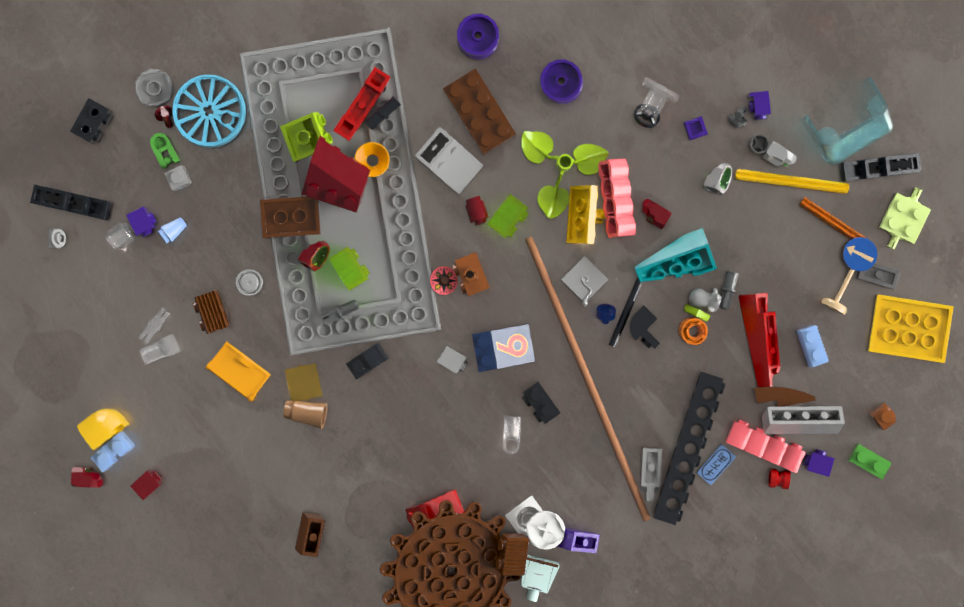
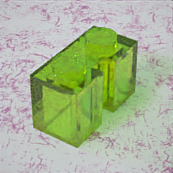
[487,194,529,238]
[329,246,370,291]

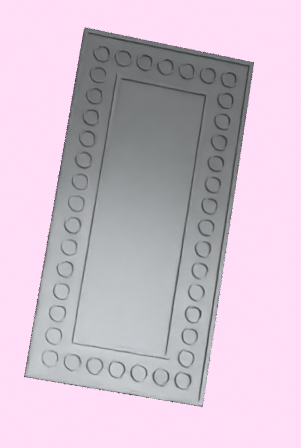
[239,28,441,355]

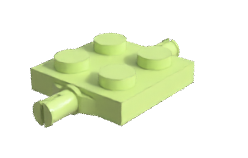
[879,187,931,250]

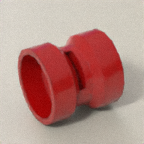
[768,468,791,490]

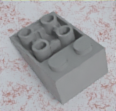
[415,127,484,194]

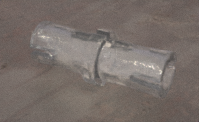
[138,306,171,344]

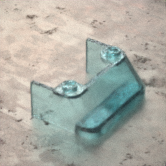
[800,76,893,165]

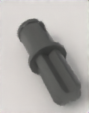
[719,271,739,310]
[321,299,359,326]

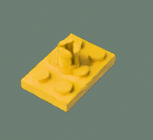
[566,185,605,244]

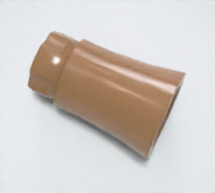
[283,400,327,429]

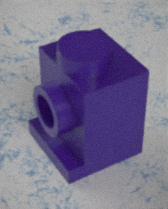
[747,91,771,120]

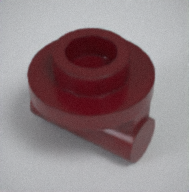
[154,106,173,128]

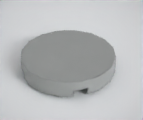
[135,69,173,107]

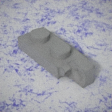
[641,448,662,502]

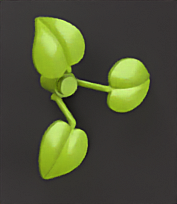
[521,131,609,219]

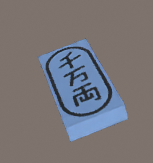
[696,444,736,485]

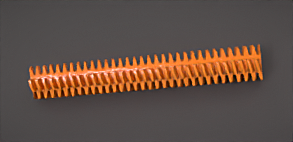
[799,197,865,240]

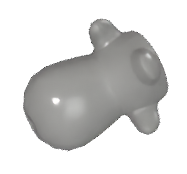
[689,288,722,313]

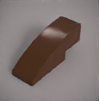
[752,386,816,407]

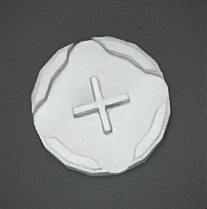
[526,511,565,550]

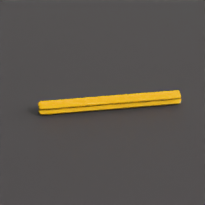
[735,169,849,194]

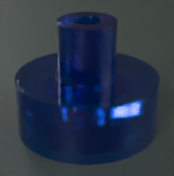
[596,304,616,324]

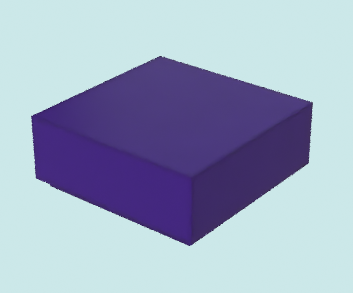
[683,116,708,141]

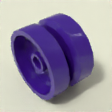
[457,14,499,60]
[540,59,583,104]

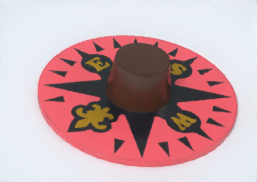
[430,266,458,295]

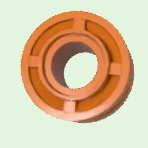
[678,317,708,345]

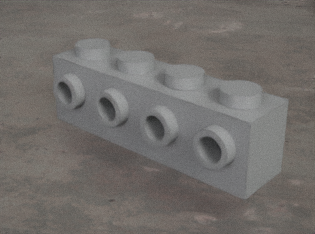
[762,406,845,434]

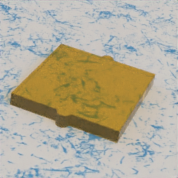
[285,363,323,401]

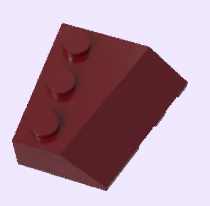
[301,135,371,213]

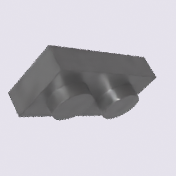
[857,264,900,290]

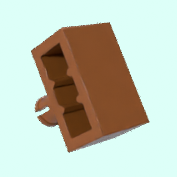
[452,252,490,296]

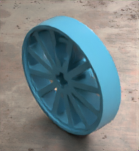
[172,75,246,148]

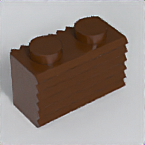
[193,290,230,334]
[295,512,326,557]
[495,533,529,576]

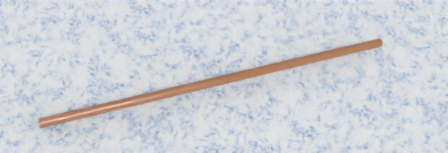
[525,237,651,521]

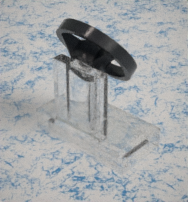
[633,77,680,128]

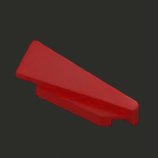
[738,293,781,387]

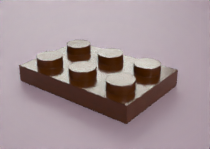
[260,196,321,238]

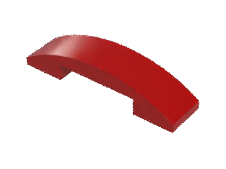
[333,67,391,141]

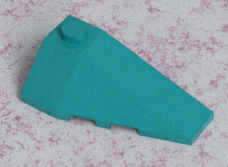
[635,228,717,282]

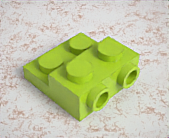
[280,112,333,162]

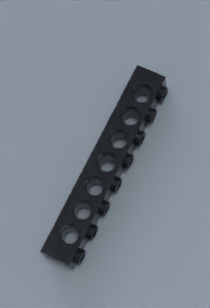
[652,371,725,525]

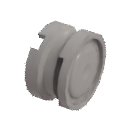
[235,269,263,296]

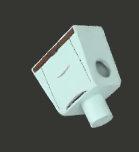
[521,555,560,602]

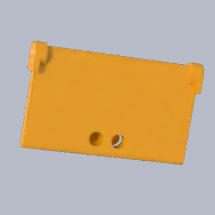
[205,341,271,402]

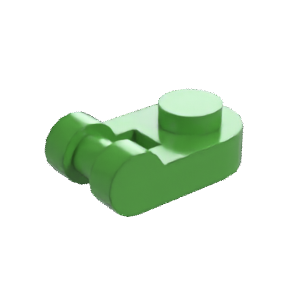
[150,133,180,169]

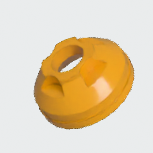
[355,142,390,177]

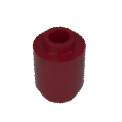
[465,196,489,226]

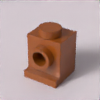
[869,403,897,431]

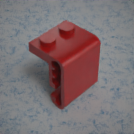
[405,489,464,530]

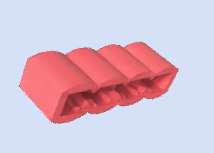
[598,159,636,238]
[725,419,806,473]

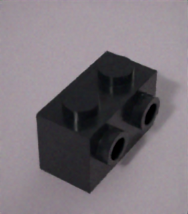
[70,98,112,144]
[522,381,560,424]

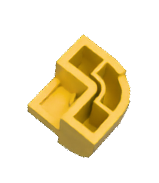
[77,408,130,450]

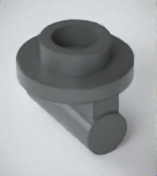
[728,106,747,127]

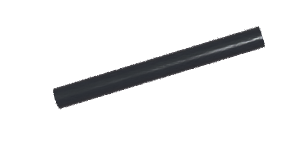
[609,276,643,348]

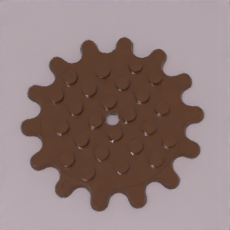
[380,500,521,607]

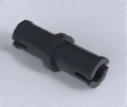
[364,96,401,131]

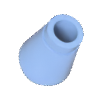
[157,217,187,244]

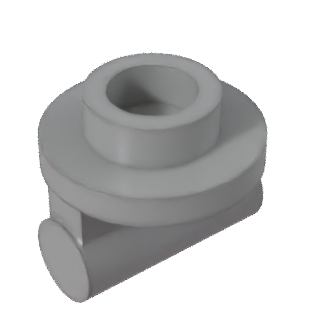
[48,229,66,248]

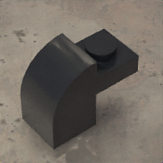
[629,305,660,349]
[346,343,389,380]

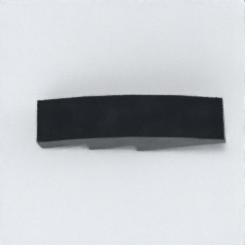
[840,153,922,182]
[30,184,112,221]

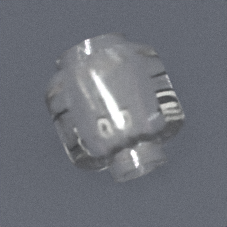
[105,221,135,249]

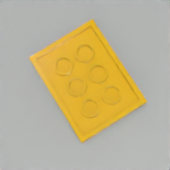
[868,294,954,363]

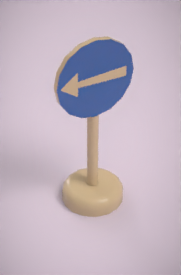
[821,237,878,315]

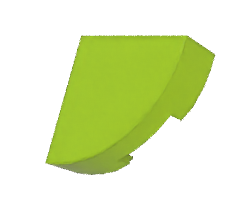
[684,304,711,321]

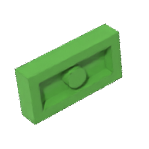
[848,444,892,480]

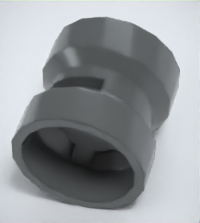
[748,134,769,155]

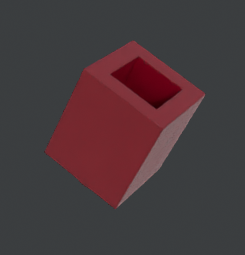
[130,469,163,500]

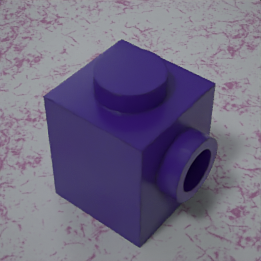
[126,207,157,238]
[803,449,835,477]

